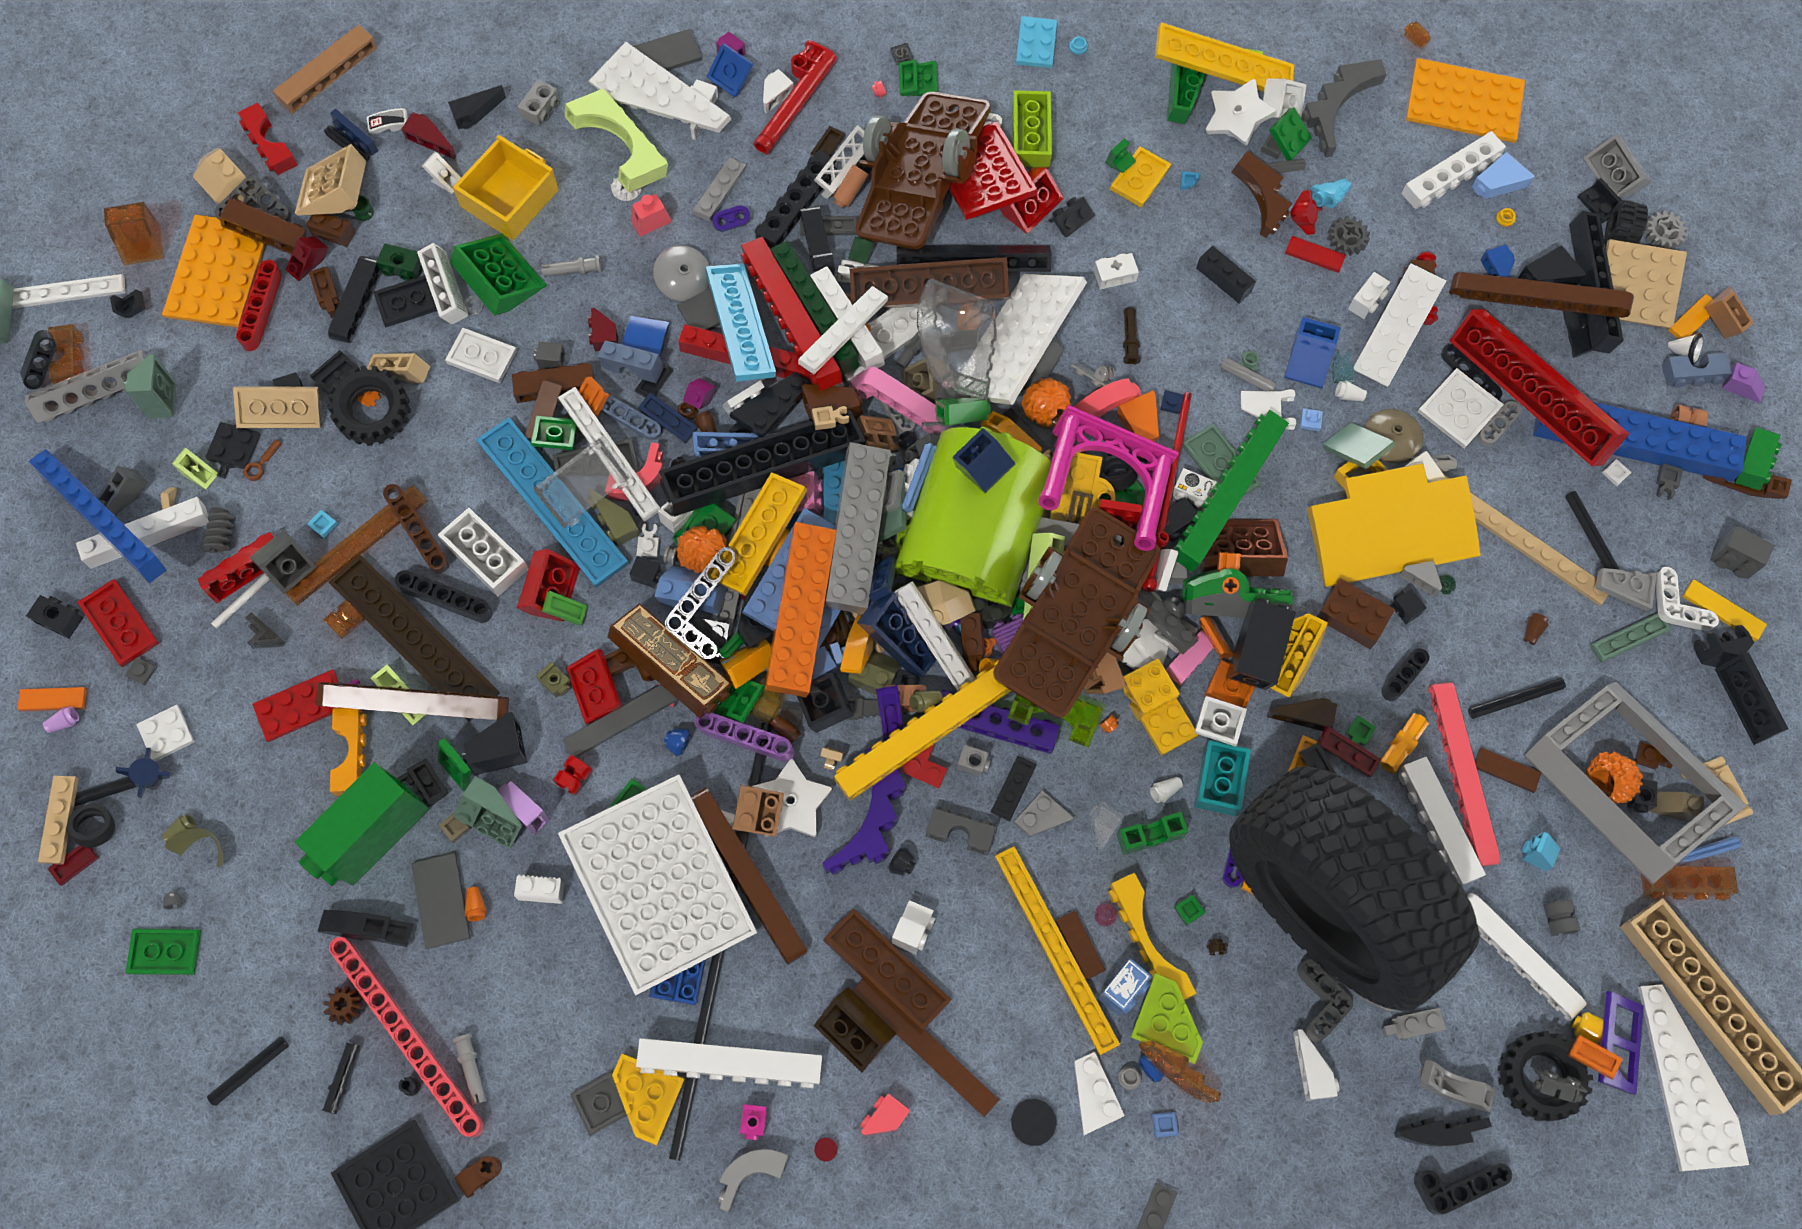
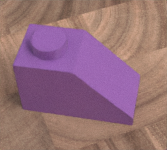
[1722,363,1765,403]

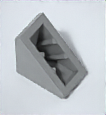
[1399,561,1442,597]

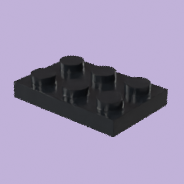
[373,275,437,327]

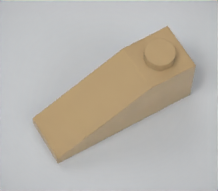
[367,353,430,383]

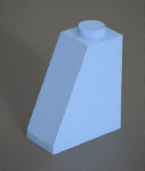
[1471,152,1534,199]

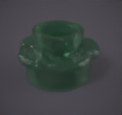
[1439,575,1456,595]

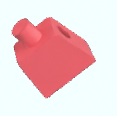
[631,194,672,237]

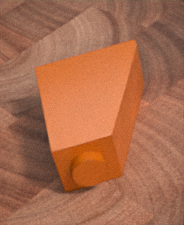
[1116,390,1159,443]

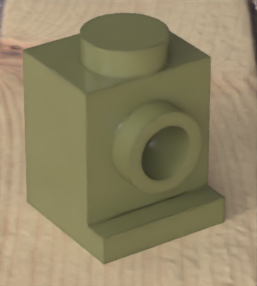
[536,661,571,698]

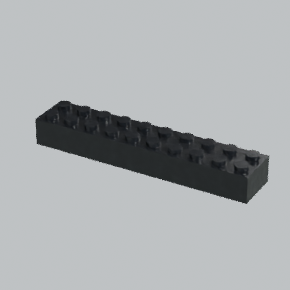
[659,409,866,517]

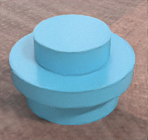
[1069,37,1088,55]

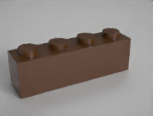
[220,198,306,255]
[512,363,595,403]

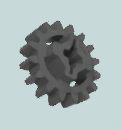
[1327,216,1370,256]

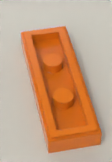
[17,687,87,711]

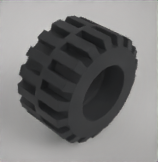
[1604,200,1648,246]

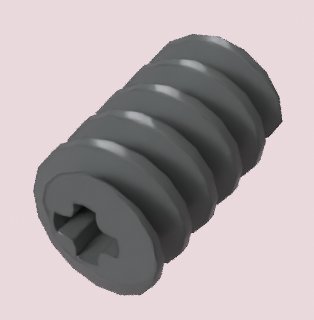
[202,507,236,553]

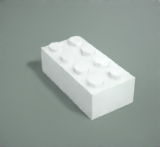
[438,508,528,597]

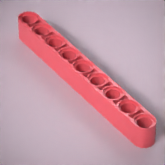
[1428,682,1500,866]

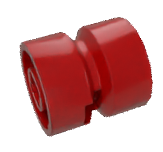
[552,755,593,795]

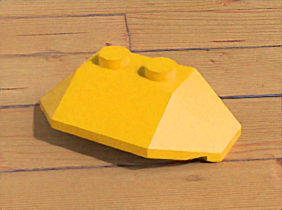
[1271,613,1328,698]

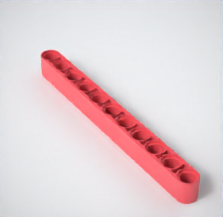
[329,937,484,1138]

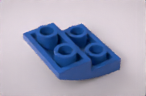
[622,316,669,357]
[649,960,705,1005]

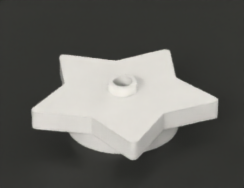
[1206,79,1277,146]
[753,759,832,837]

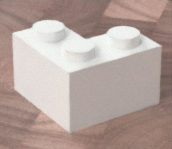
[892,900,935,954]

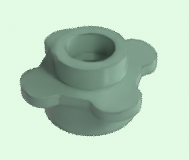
[1239,351,1260,371]

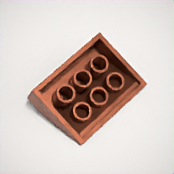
[1200,519,1288,577]

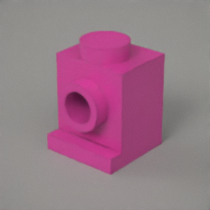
[740,1104,767,1140]

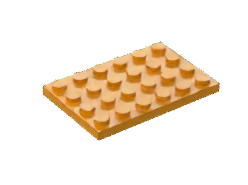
[1406,58,1525,143]
[162,215,266,327]

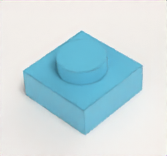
[307,510,338,539]

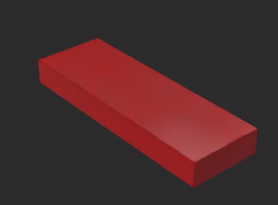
[1285,236,1346,273]

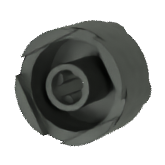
[972,596,1013,629]

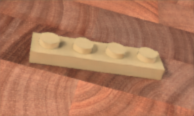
[38,776,79,864]

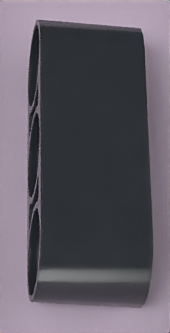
[20,330,57,390]
[1381,648,1430,701]

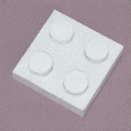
[136,705,195,762]

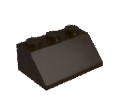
[813,987,897,1073]

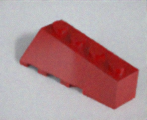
[198,532,274,604]

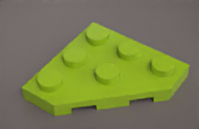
[1131,973,1203,1064]

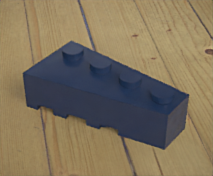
[857,591,935,677]

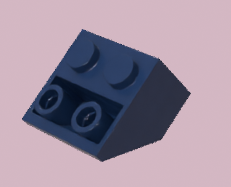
[952,428,1015,493]

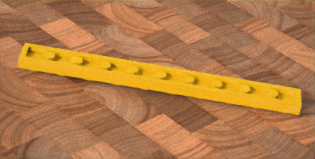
[995,846,1120,1056]

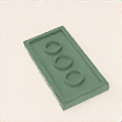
[1182,423,1262,496]

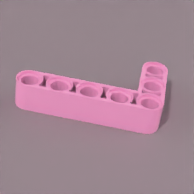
[848,367,946,435]

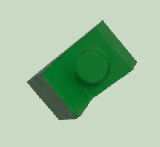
[1105,138,1136,173]

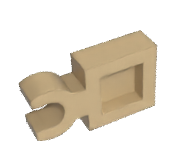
[812,406,849,430]

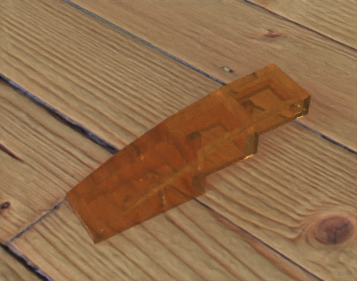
[1139,1041,1221,1103]

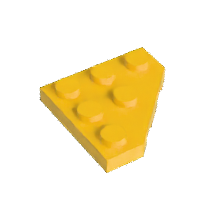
[612,1053,685,1146]

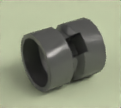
[1543,900,1580,936]

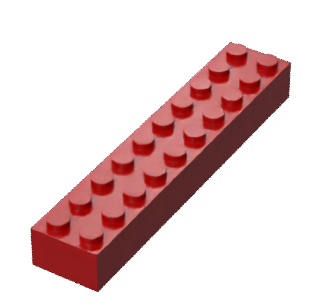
[1449,309,1629,467]

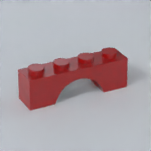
[238,102,298,176]

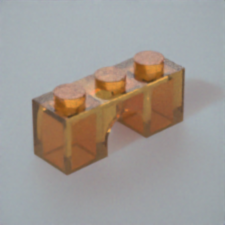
[48,324,84,384]

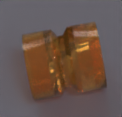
[323,600,365,639]

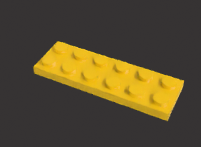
[711,472,808,596]

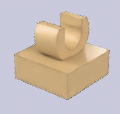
[820,746,845,770]

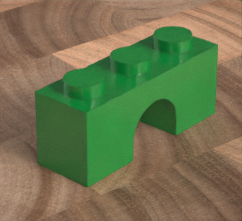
[1117,811,1189,855]

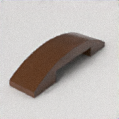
[1703,475,1792,499]

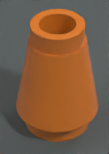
[465,887,487,922]

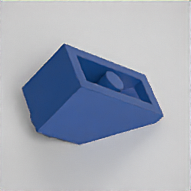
[1481,244,1515,277]

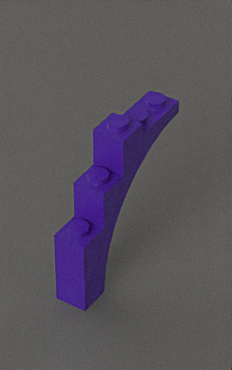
[822,741,906,875]

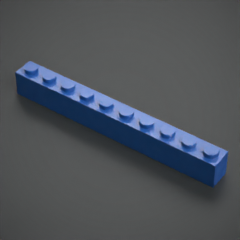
[29,449,167,584]

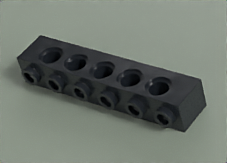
[755,150,838,250]

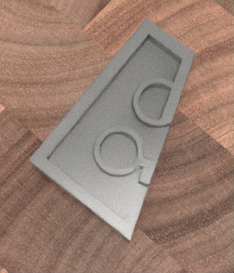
[1595,568,1657,611]

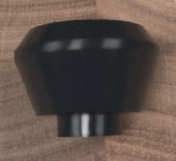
[888,847,916,876]

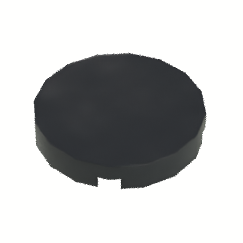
[1011,1099,1057,1146]

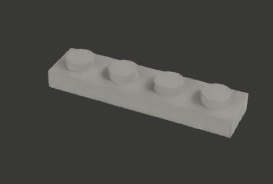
[693,157,746,222]

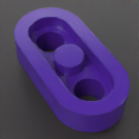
[713,205,750,232]

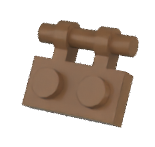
[857,416,899,452]

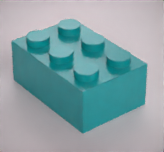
[1194,740,1251,817]

